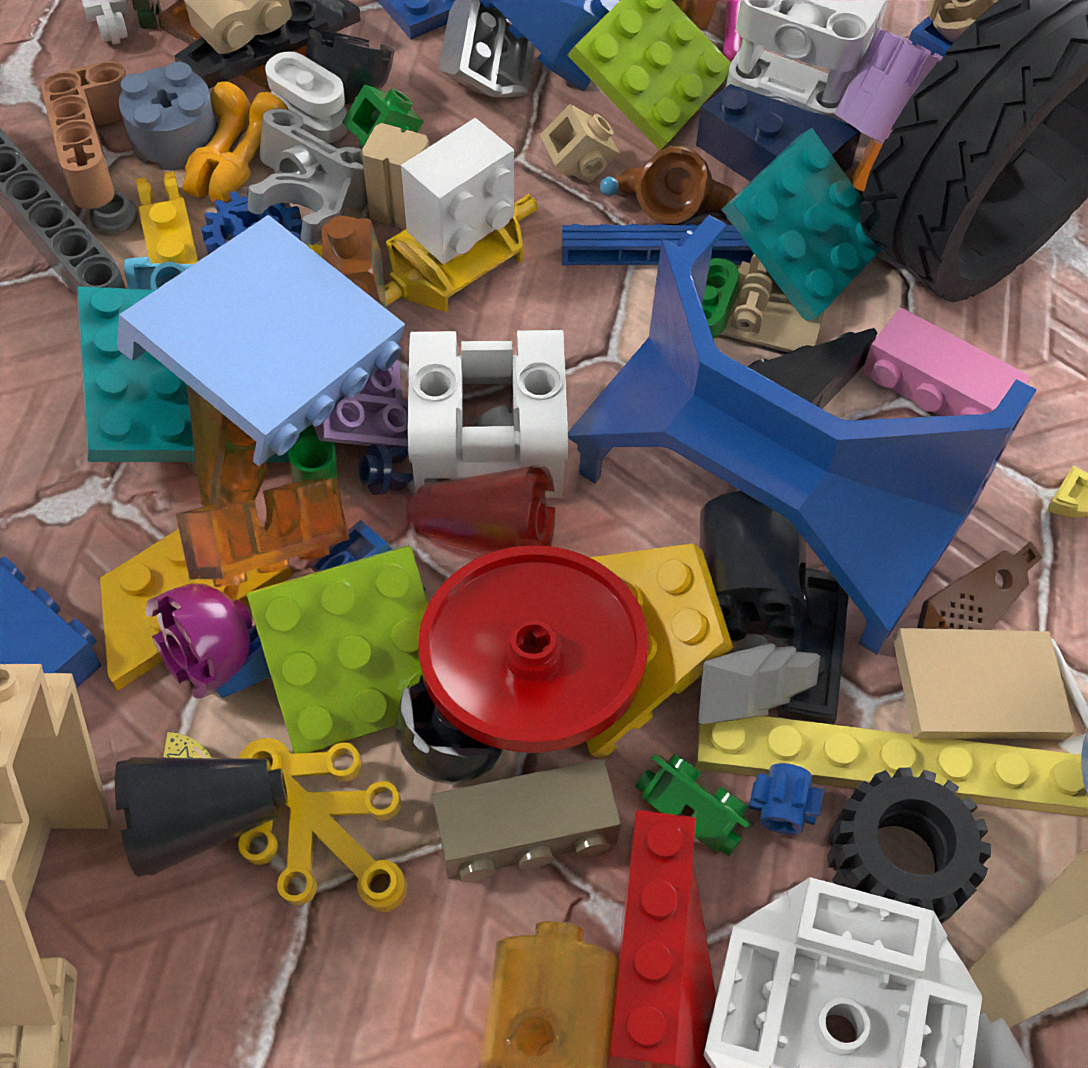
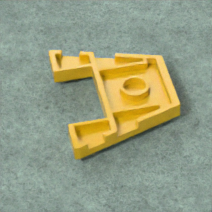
[587,543,733,759]

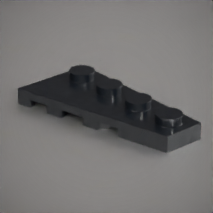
[174,0,361,89]

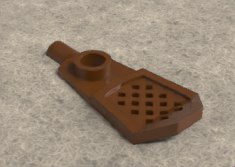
[917,541,1043,630]

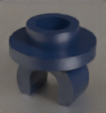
[359,444,414,495]

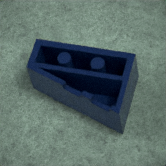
[696,84,861,182]

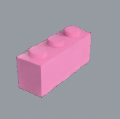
[862,307,1031,416]

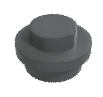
[89,190,137,234]

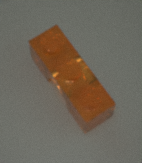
[176,478,349,587]

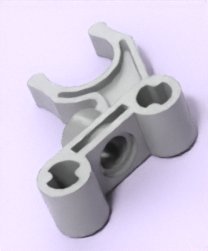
[247,109,368,245]

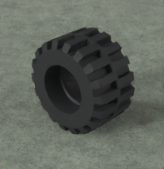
[827,767,991,924]

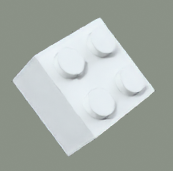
[401,118,514,264]

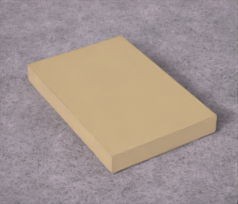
[892,628,1075,739]

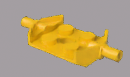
[385,194,538,312]

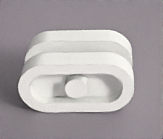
[265,52,348,143]

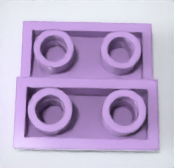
[314,361,408,450]

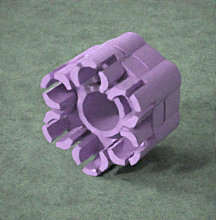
[834,27,943,143]

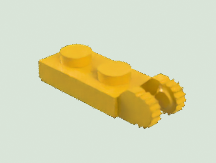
[136,171,199,264]

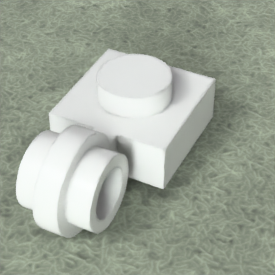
[81,0,129,45]

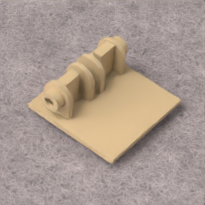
[721,254,825,353]

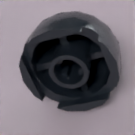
[306,29,395,105]
[395,675,504,785]

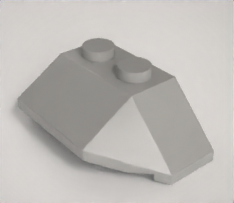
[438,0,535,97]

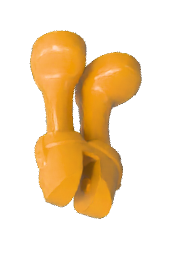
[183,81,289,203]

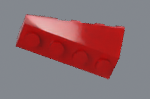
[606,810,716,1068]

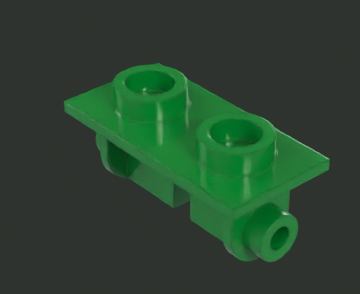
[635,753,755,857]

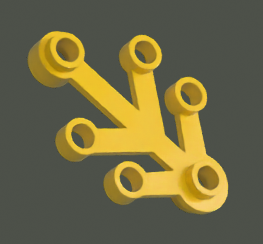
[238,738,408,912]

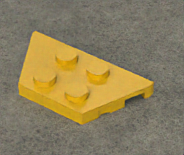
[100,521,293,691]

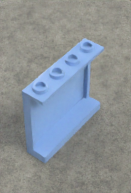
[117,215,405,466]

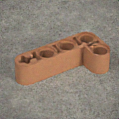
[41,61,127,209]

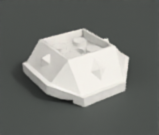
[703,877,982,1068]

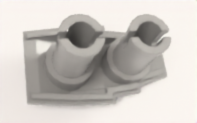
[698,634,820,724]

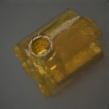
[478,921,618,1068]

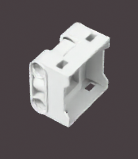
[726,0,888,123]
[408,330,568,500]

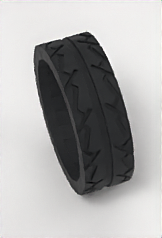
[860,0,1088,303]

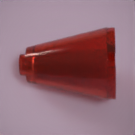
[407,465,555,556]

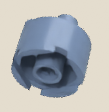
[119,62,217,170]

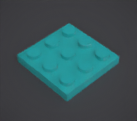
[722,128,882,321]

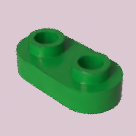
[702,258,740,338]

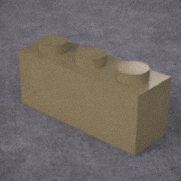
[433,759,621,882]

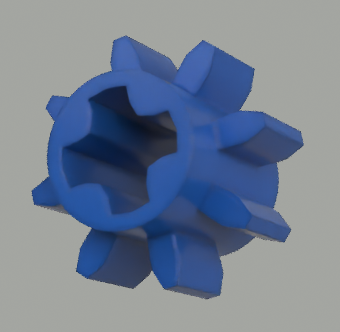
[749,763,824,835]

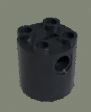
[699,490,807,641]

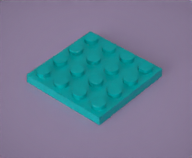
[77,286,290,463]

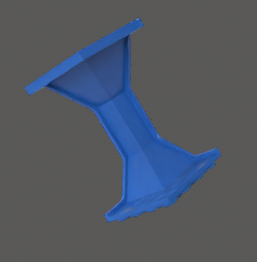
[568,215,1037,655]

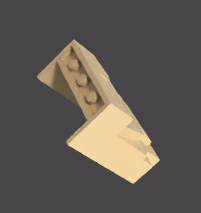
[0,664,111,1025]

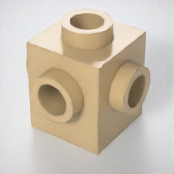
[540,104,620,183]

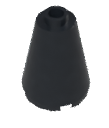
[114,757,288,877]

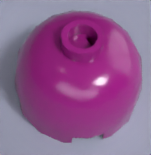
[145,583,252,699]

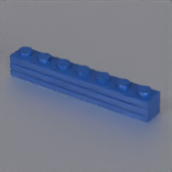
[561,224,754,265]

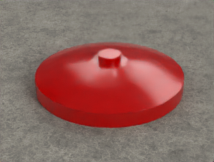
[418,545,648,753]

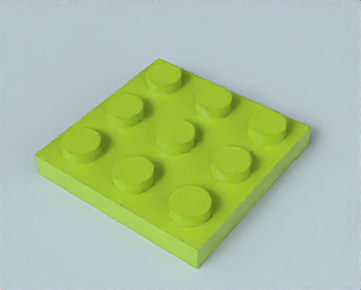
[568,0,731,150]
[246,545,428,753]

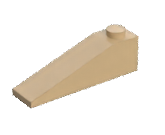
[968,851,1088,1029]

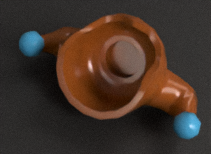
[600,146,737,224]

